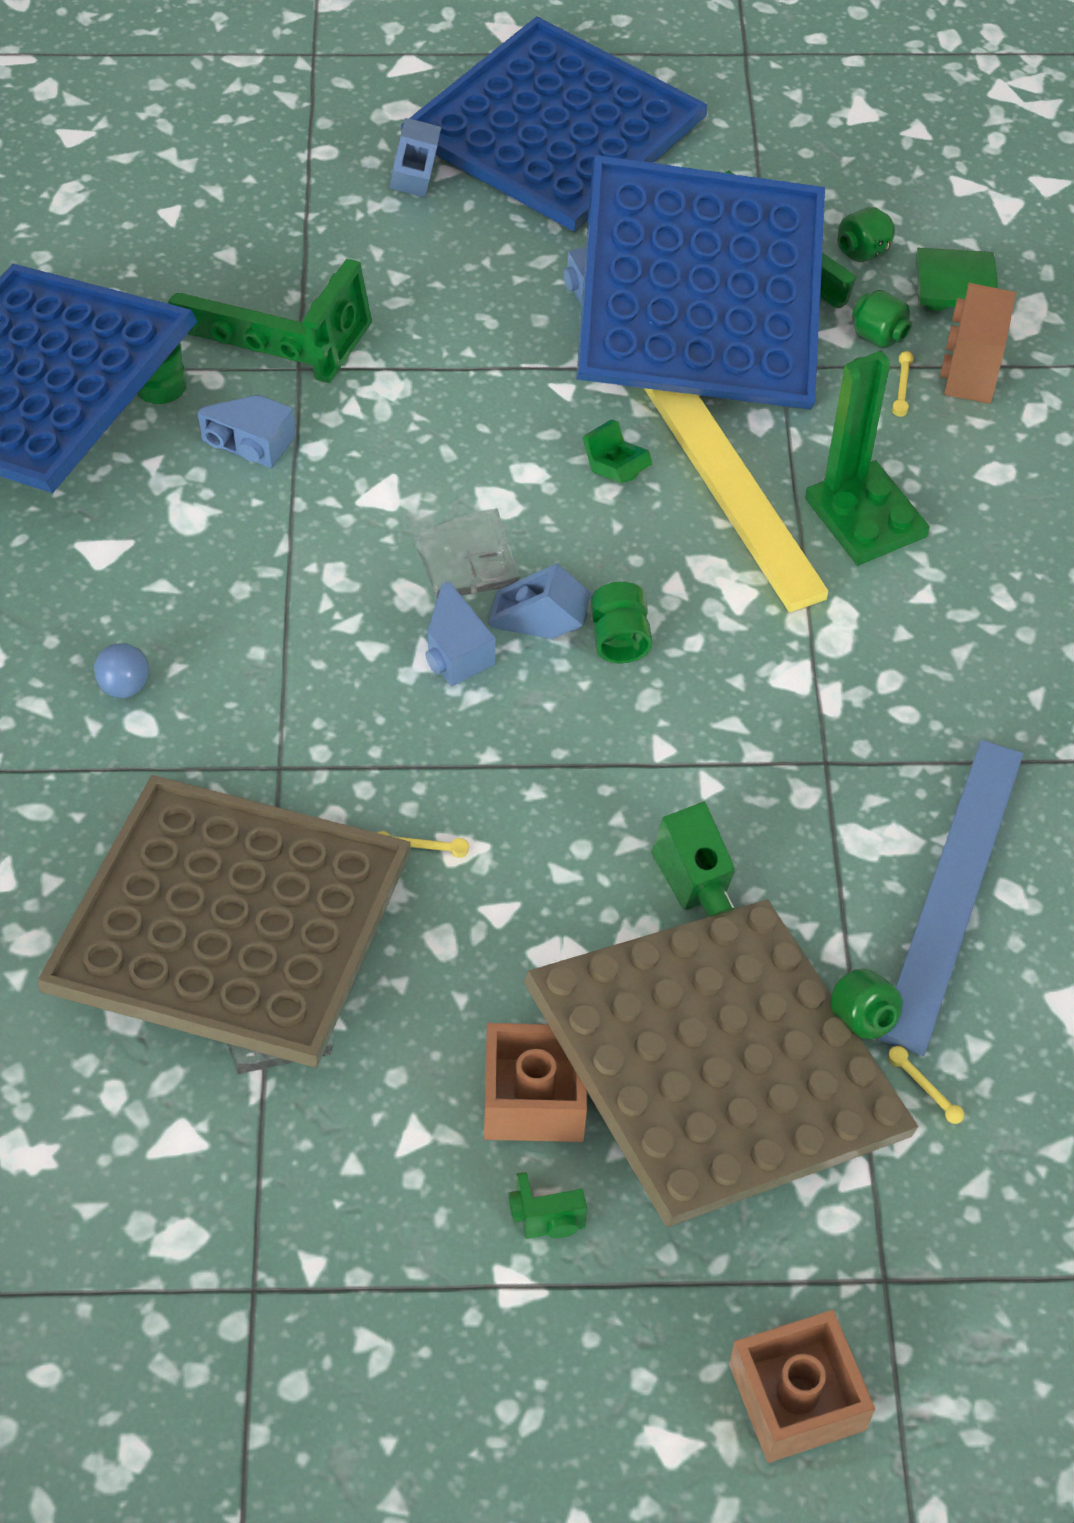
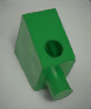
[651,801,735,917]

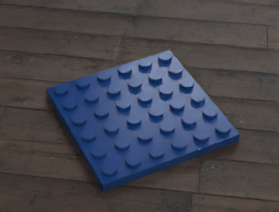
[401,16,708,232]
[576,155,825,410]
[0,263,197,493]

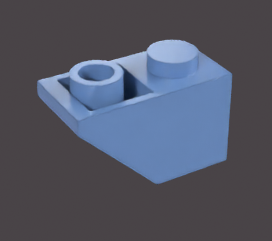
[389,118,441,198]
[198,395,296,468]

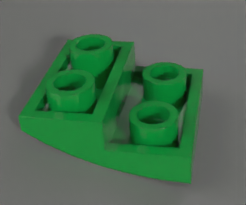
[915,247,998,311]

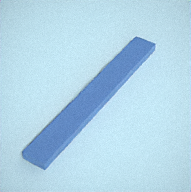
[878,740,1024,1056]

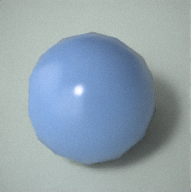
[94,643,150,698]

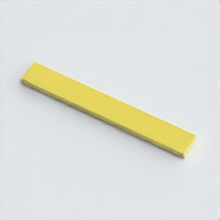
[644,388,828,613]

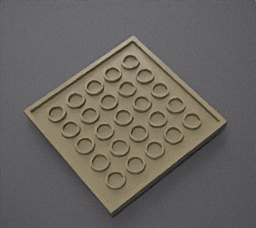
[38,775,410,1068]
[524,899,919,1228]

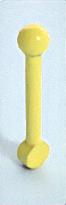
[892,351,914,417]
[377,831,469,858]
[888,1046,965,1124]

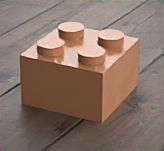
[940,283,1016,404]
[484,1023,587,1142]
[729,1310,875,1463]

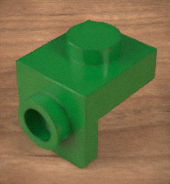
[583,419,652,483]
[508,1172,587,1239]

